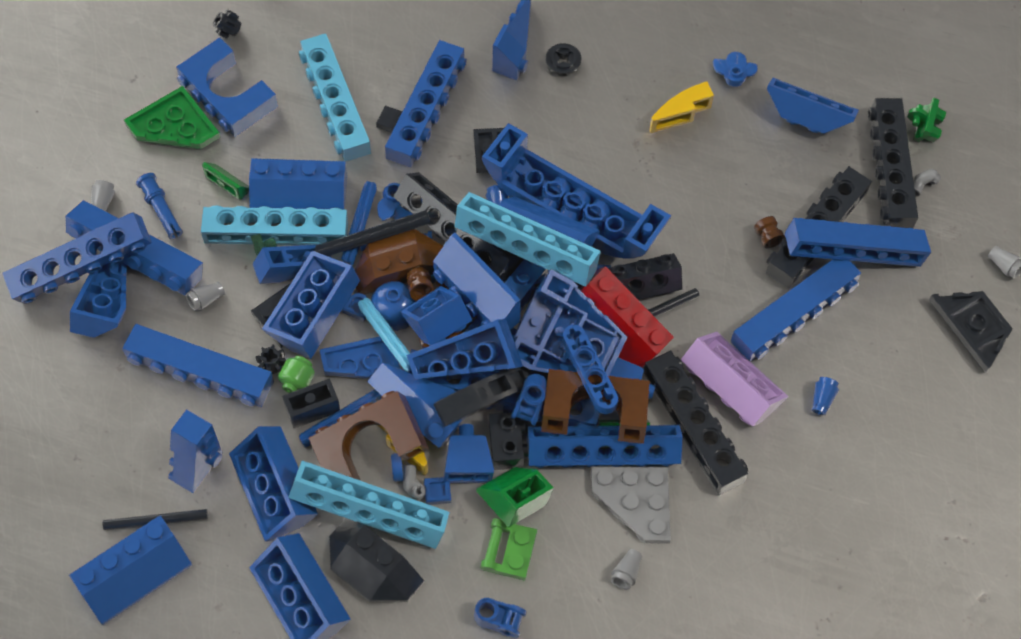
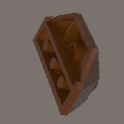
[355,229,443,295]

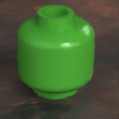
[278,356,315,393]

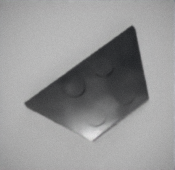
[929,291,1013,373]

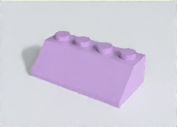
[681,332,789,426]

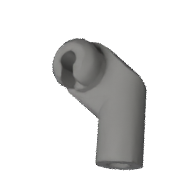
[914,169,941,197]
[403,465,426,500]

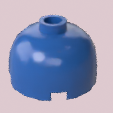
[371,281,416,331]

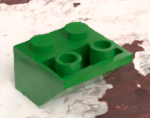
[476,467,554,527]

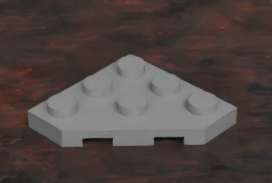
[591,467,671,544]

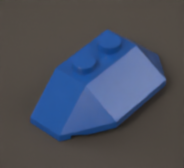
[767,78,859,133]

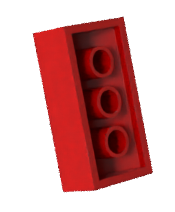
[579,266,674,367]

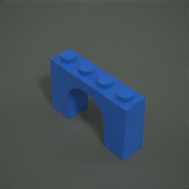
[176,37,278,137]

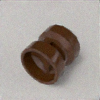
[754,216,785,249]
[407,267,434,301]

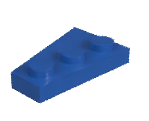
[319,336,400,379]

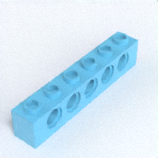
[298,33,371,162]
[455,192,601,287]
[201,205,348,245]
[288,461,450,549]

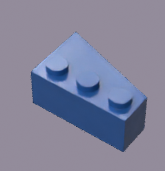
[168,409,223,493]

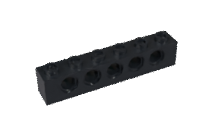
[868,98,918,228]
[766,166,872,289]
[394,172,521,281]
[535,253,683,300]
[643,350,748,496]

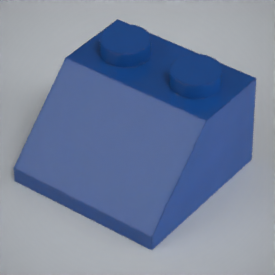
[400,286,472,346]

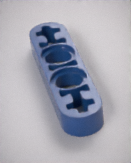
[562,325,618,414]

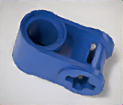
[511,374,547,426]
[474,598,527,638]

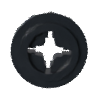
[546,43,582,75]

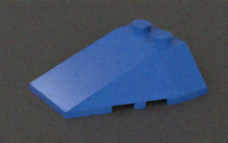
[513,269,627,376]

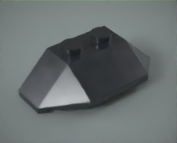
[329,518,425,602]

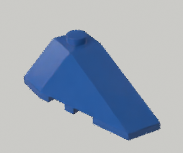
[367,362,466,448]

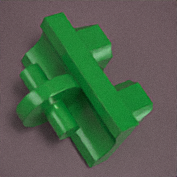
[907,97,946,143]

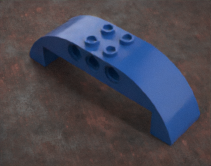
[482,123,671,259]

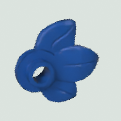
[713,51,758,87]
[377,183,423,221]

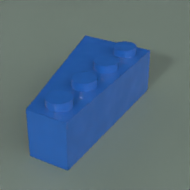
[406,319,523,379]

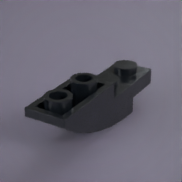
[433,367,532,427]

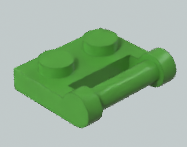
[480,518,537,581]

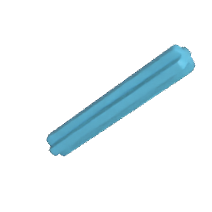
[358,298,411,372]

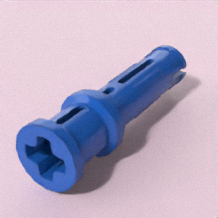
[136,173,183,239]

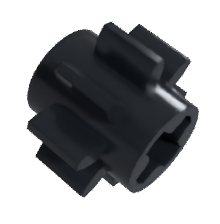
[213,9,241,39]
[255,344,286,374]

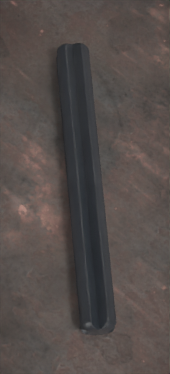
[315,210,431,256]

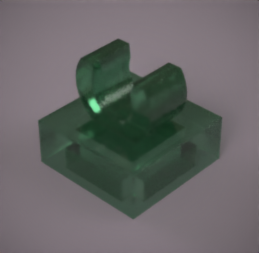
[251,234,277,256]

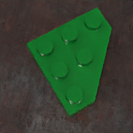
[124,86,221,149]

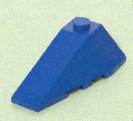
[492,0,531,80]
[70,252,127,338]

